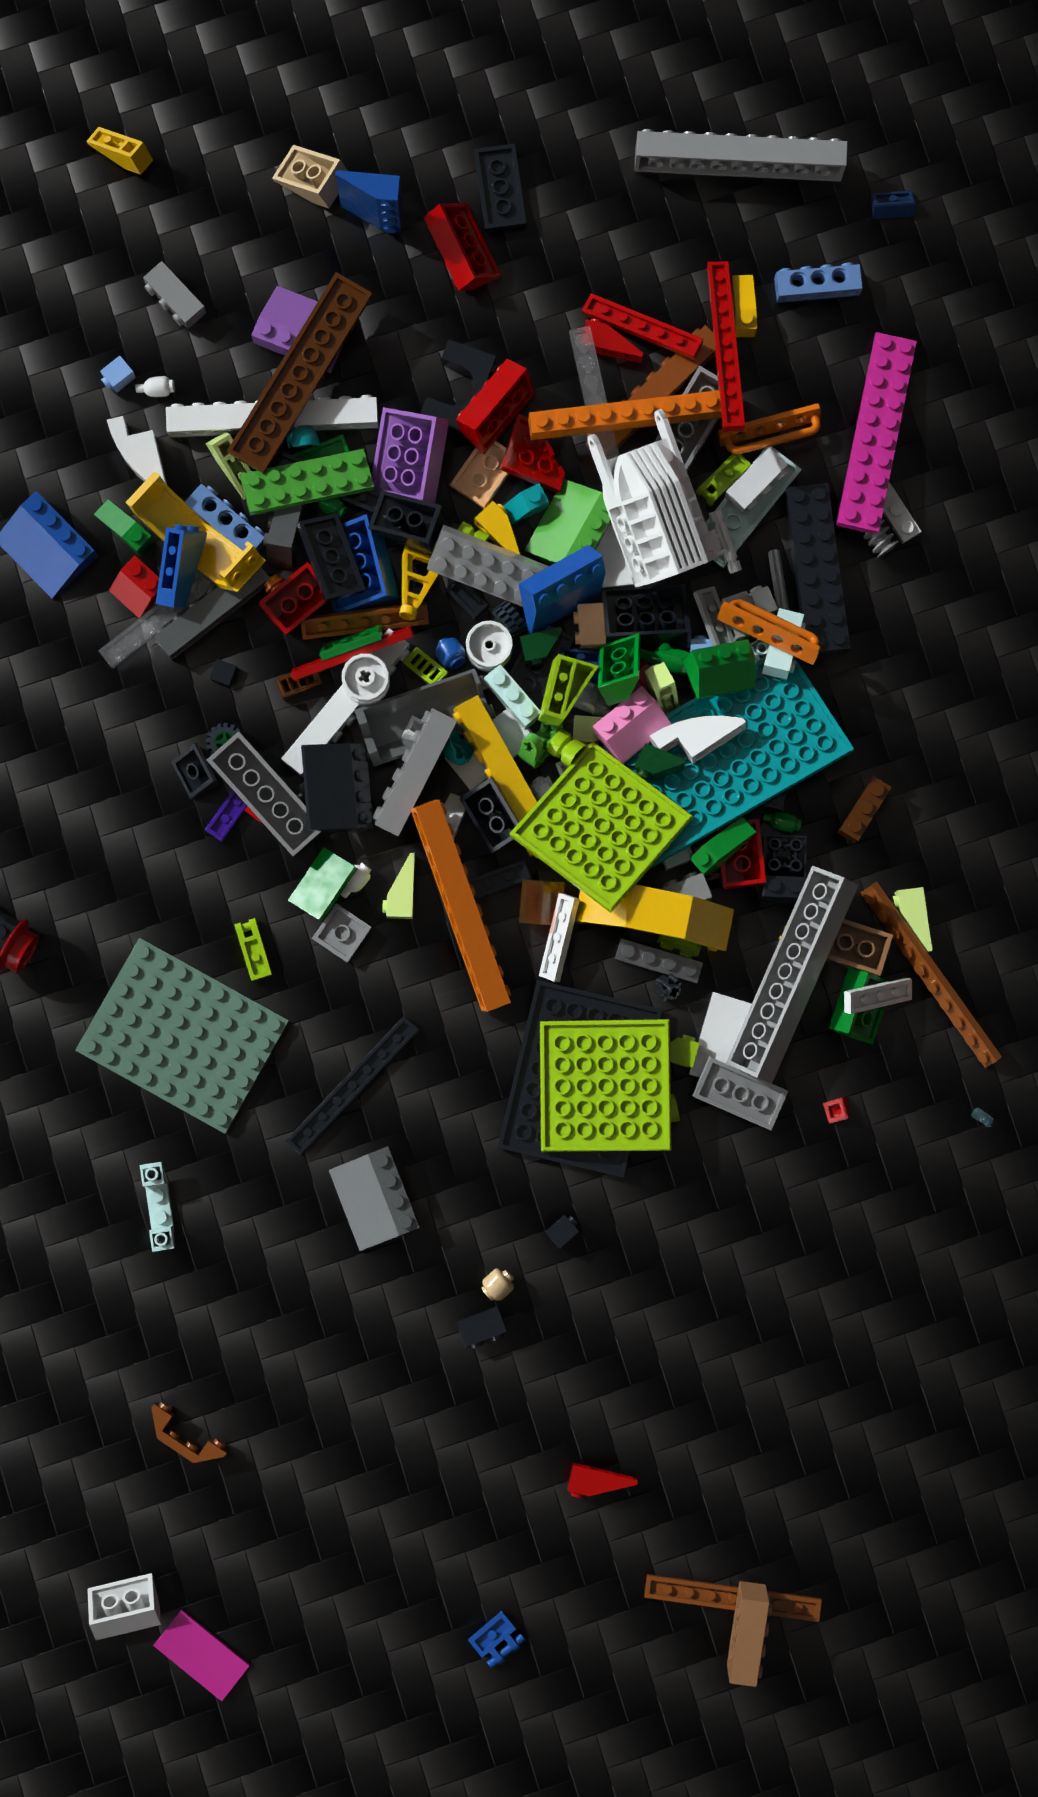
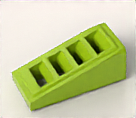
[403,647,448,684]

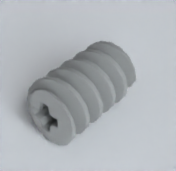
[860,519,899,558]

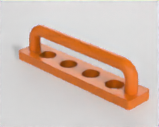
[718,403,821,455]
[717,599,821,665]

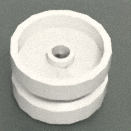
[466,621,513,672]
[342,654,390,705]

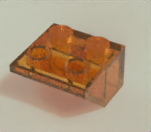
[519,879,565,925]

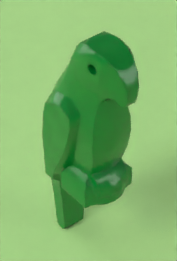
[640,643,689,675]

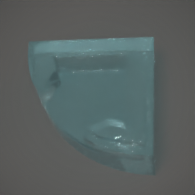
[971,1108,994,1126]

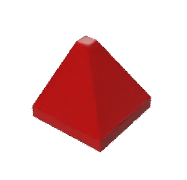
[823,1096,849,1124]

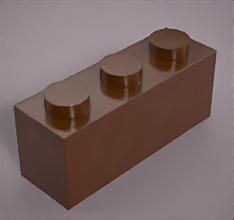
[837,776,892,844]

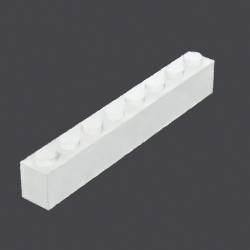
[281,628,410,778]

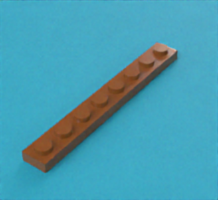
[644,1574,822,1622]

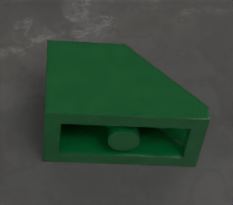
[520,627,562,667]
[635,743,686,780]

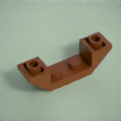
[151,1402,229,1463]

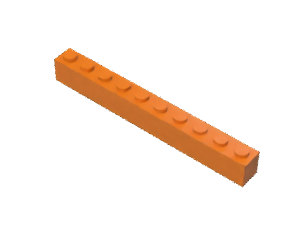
[528,390,722,440]
[411,799,511,1012]

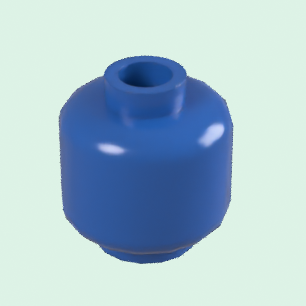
[435,638,466,669]

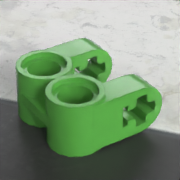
[518,722,563,769]

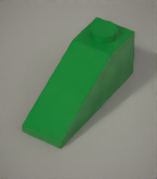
[94,499,155,557]
[689,816,757,876]

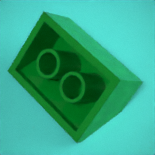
[598,633,641,706]
[683,639,756,700]
[829,968,888,1045]

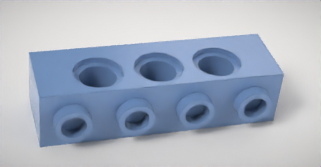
[774,262,862,303]
[185,484,265,552]

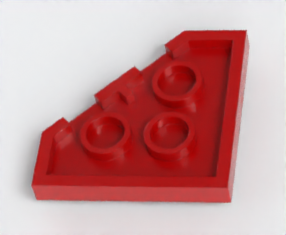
[500,414,565,494]

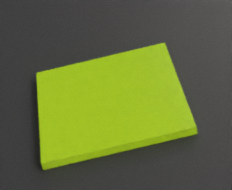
[510,741,693,913]
[540,1019,672,1151]

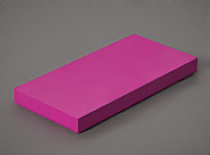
[153,1609,250,1701]

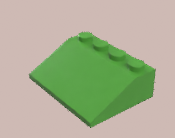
[524,479,611,566]

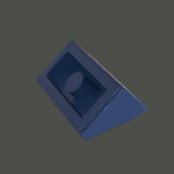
[871,190,916,219]

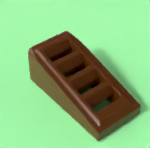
[275,672,323,701]

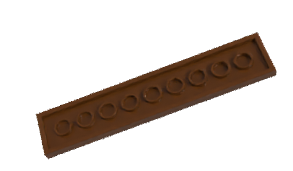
[227,272,373,474]

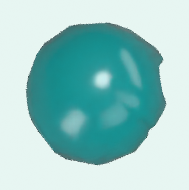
[286,426,320,448]
[443,731,473,765]

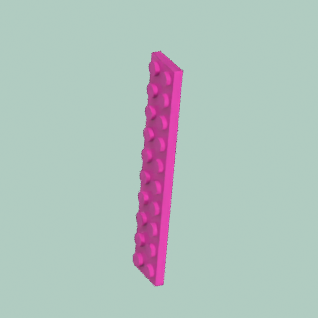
[836,332,917,535]

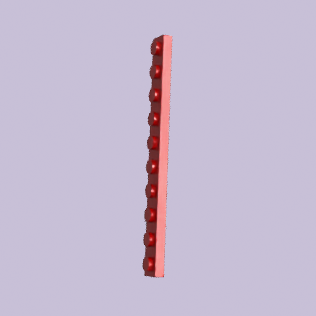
[707,261,745,432]

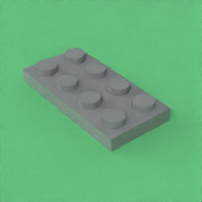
[692,1057,788,1130]

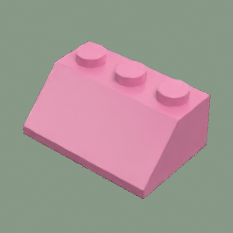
[593,686,671,764]

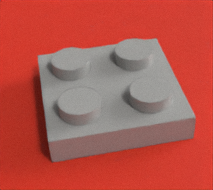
[312,903,372,963]

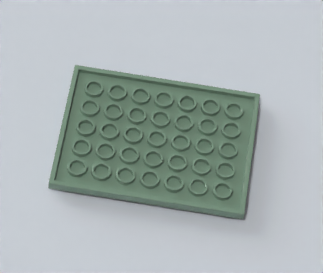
[75,938,289,1134]

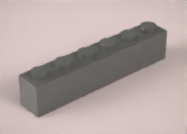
[154,567,270,660]

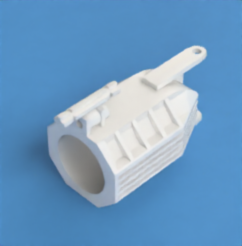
[588,409,742,587]

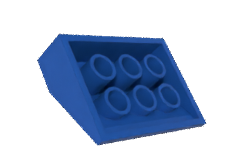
[335,170,403,233]
[0,491,98,599]
[331,514,399,613]
[518,545,606,634]

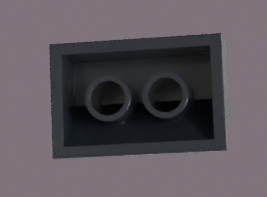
[459,776,520,853]

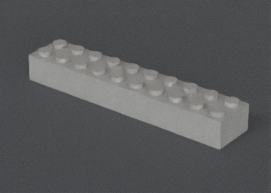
[634,129,847,182]
[726,866,859,1084]

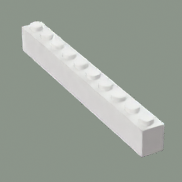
[166,395,378,438]

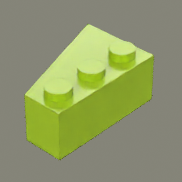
[538,654,599,727]

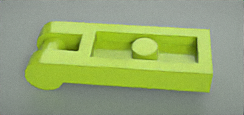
[695,454,751,507]
[234,918,272,981]

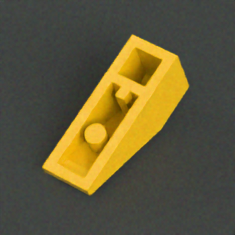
[86,127,153,175]
[732,275,757,337]
[474,501,520,555]

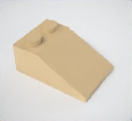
[272,145,348,208]

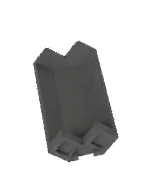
[354,668,496,767]

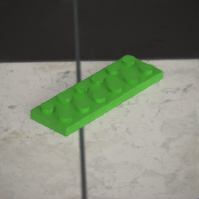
[240,449,374,516]

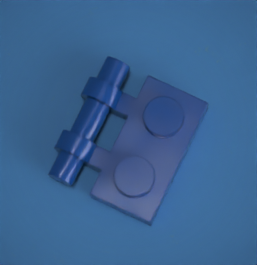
[468,1611,526,1669]

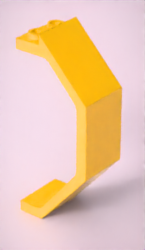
[126,471,266,592]
[574,885,734,951]

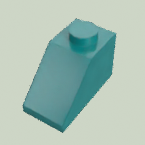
[503,483,549,526]

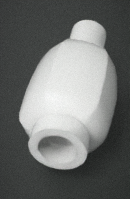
[135,376,175,397]
[340,862,371,898]

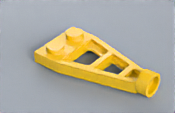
[399,543,438,620]

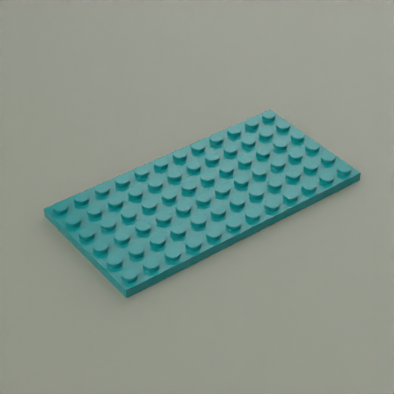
[605,656,854,869]

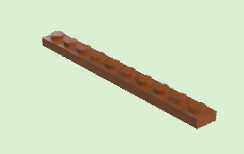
[861,881,1002,1068]

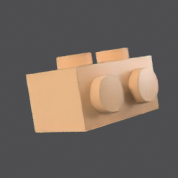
[573,603,606,650]

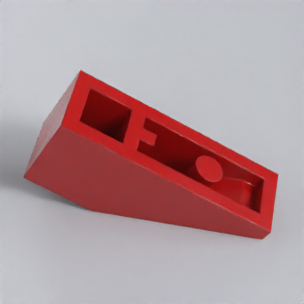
[580,319,643,363]
[567,1462,638,1498]

